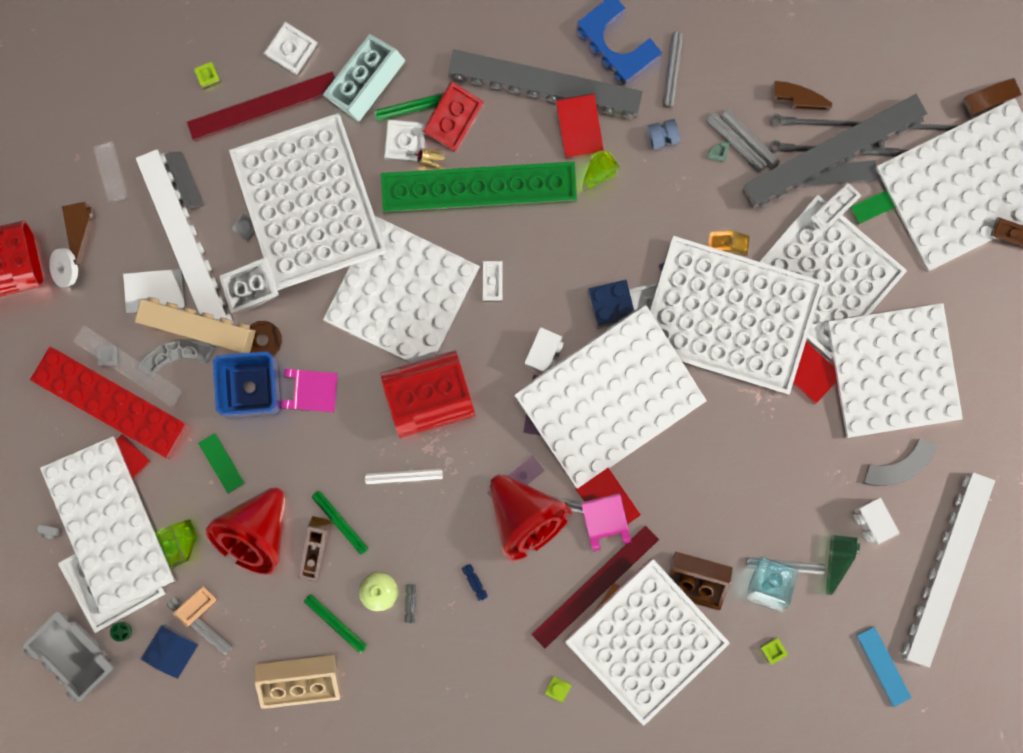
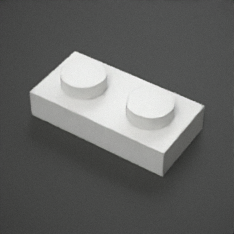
[483,261,502,301]

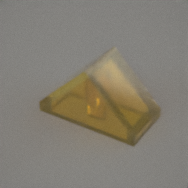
[709,231,750,256]

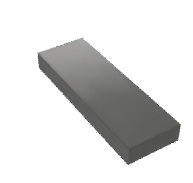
[165,152,203,208]

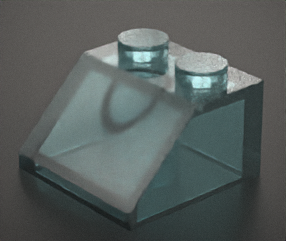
[746,556,799,612]

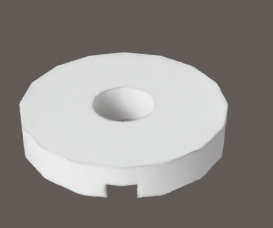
[49,248,78,287]

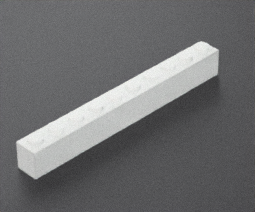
[136,149,234,324]
[902,472,995,668]

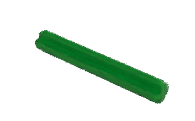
[374,92,444,121]
[312,490,368,555]
[304,594,367,653]

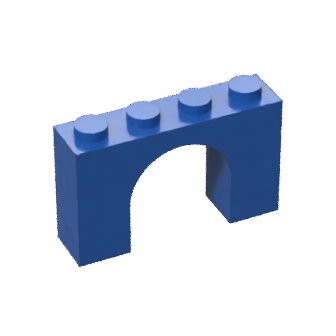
[576,0,662,86]

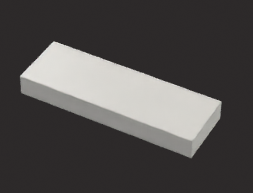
[811,182,862,232]

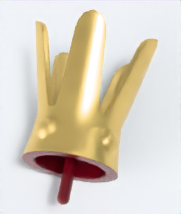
[414,148,445,169]

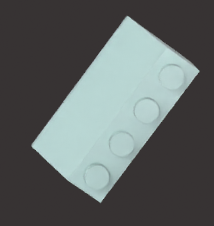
[323,34,405,121]

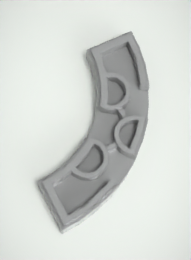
[136,339,217,378]
[864,439,938,486]

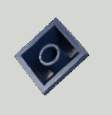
[141,624,199,679]

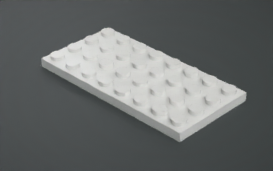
[40,436,175,614]

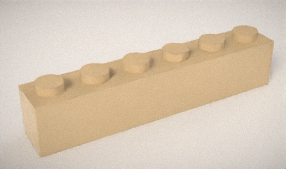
[135,297,256,353]

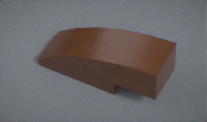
[963,78,1022,117]
[772,81,832,111]

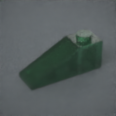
[825,535,860,595]

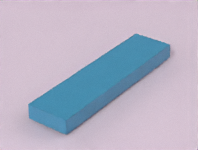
[856,626,912,707]

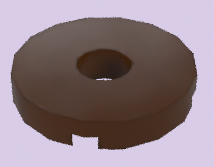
[249,321,282,357]

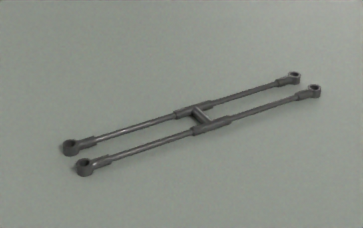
[769,114,960,156]

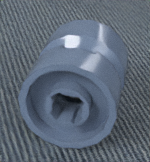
[647,119,680,150]

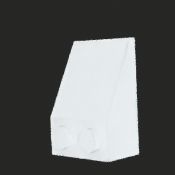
[219,258,279,313]

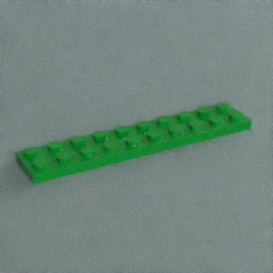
[381,161,577,213]

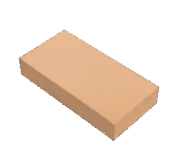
[173,586,217,628]

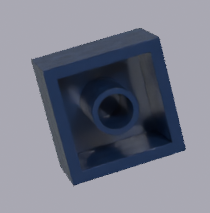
[587,279,634,329]

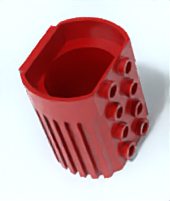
[0,220,44,297]
[380,350,476,439]

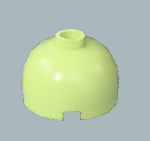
[359,572,398,612]

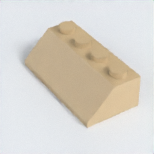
[255,655,340,709]

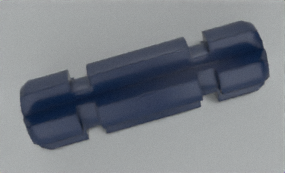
[462,564,488,601]

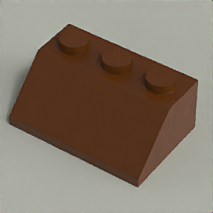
[668,551,733,610]

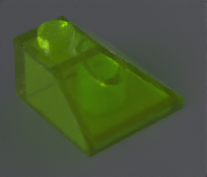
[582,151,620,192]
[155,519,197,570]

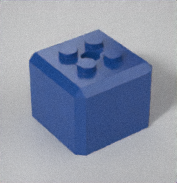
[213,352,281,418]

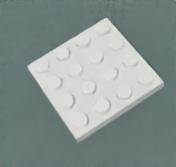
[58,554,166,633]

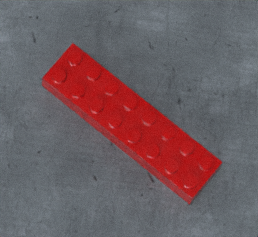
[30,346,189,459]

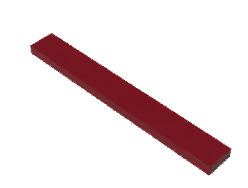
[187,71,335,141]
[531,525,659,649]

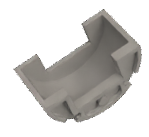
[22,611,114,702]

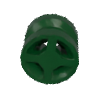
[110,622,132,642]

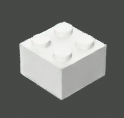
[524,327,564,374]
[853,498,900,545]

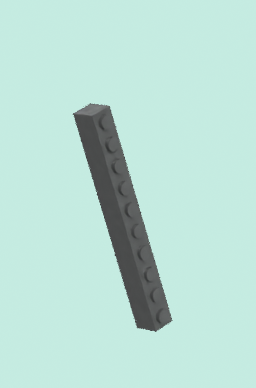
[448,49,643,119]
[743,94,928,208]

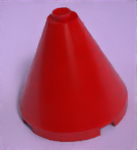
[490,474,572,561]
[206,487,286,575]

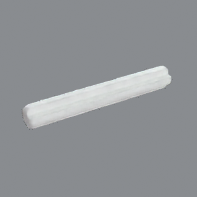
[365,468,443,484]

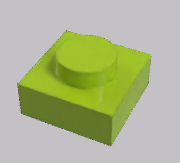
[194,62,220,88]
[760,637,788,665]
[545,676,571,703]

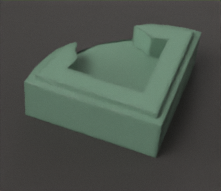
[706,142,730,162]

